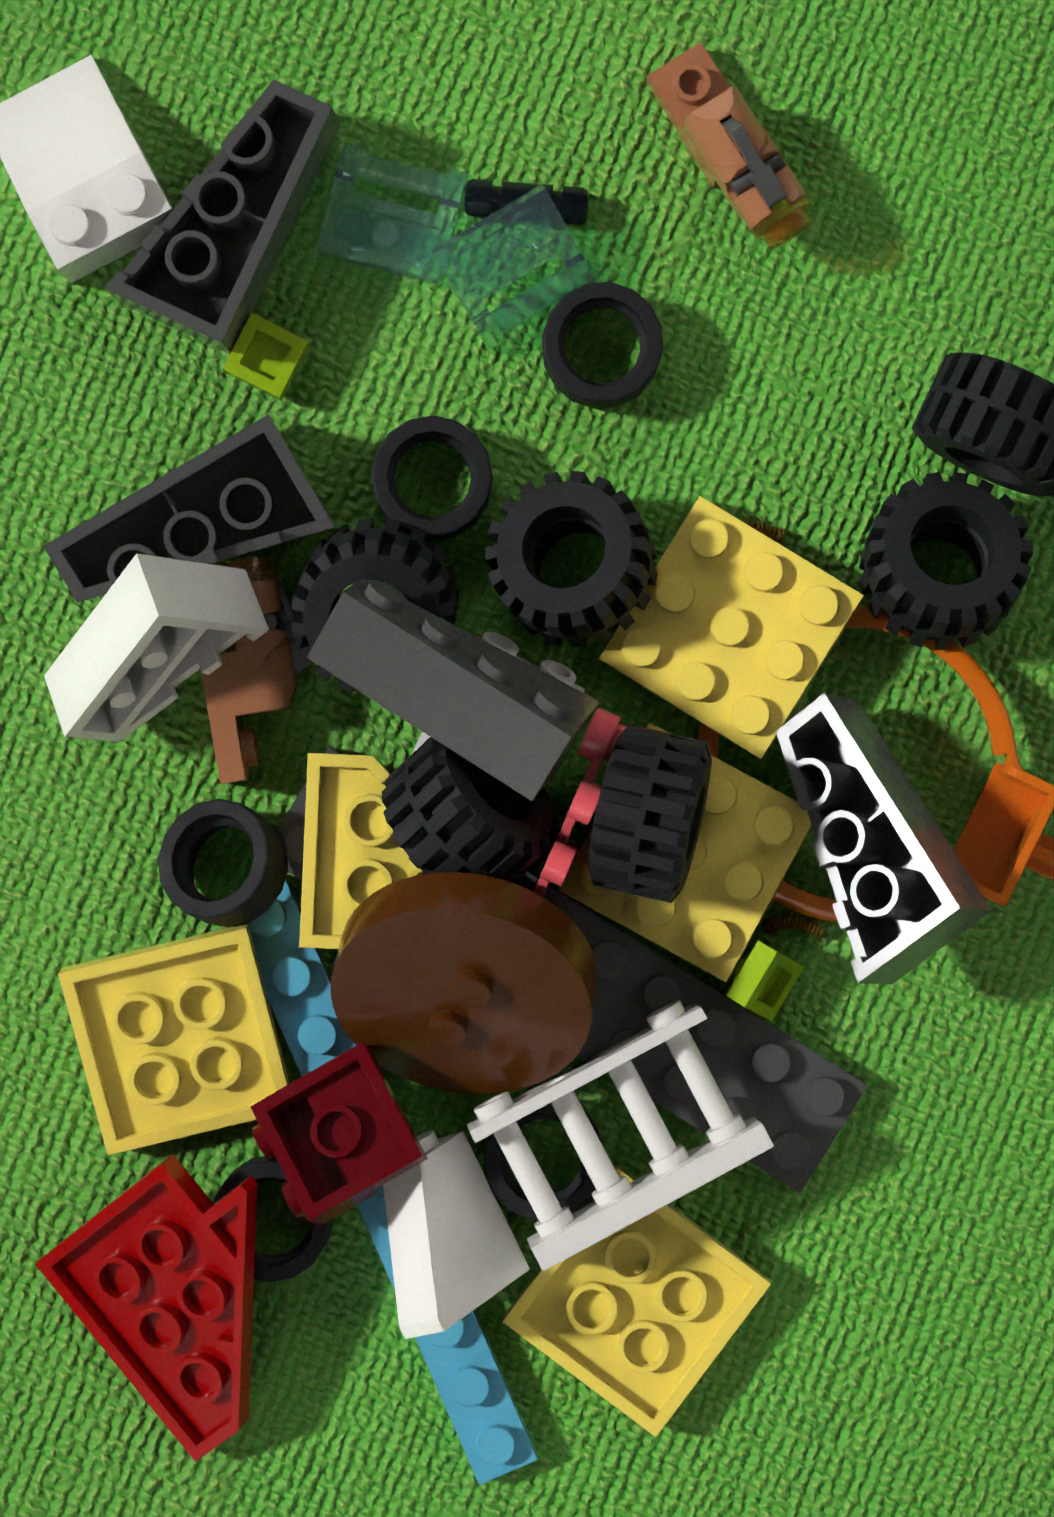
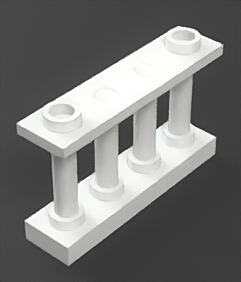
[467,1000,774,1271]

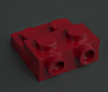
[250,1042,428,1225]

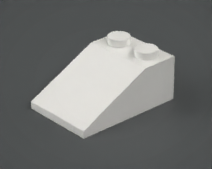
[0,55,173,284]

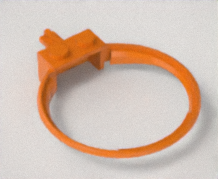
[697,606,1054,922]

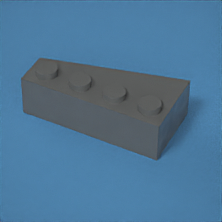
[105,80,340,354]
[43,414,335,602]
[306,577,600,801]
[776,693,992,984]

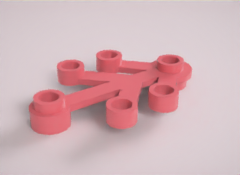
[534,707,626,897]

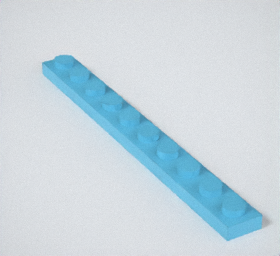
[248,876,538,1485]

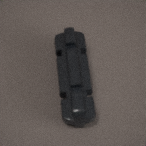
[464,179,589,225]

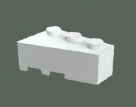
[44,553,269,742]

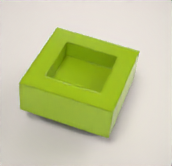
[223,312,310,401]
[725,940,804,1021]

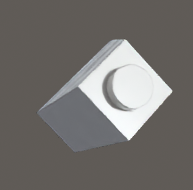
[383,1130,530,1339]

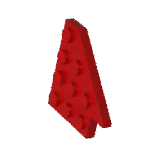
[35,1154,257,1462]

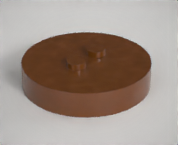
[330,872,597,1094]

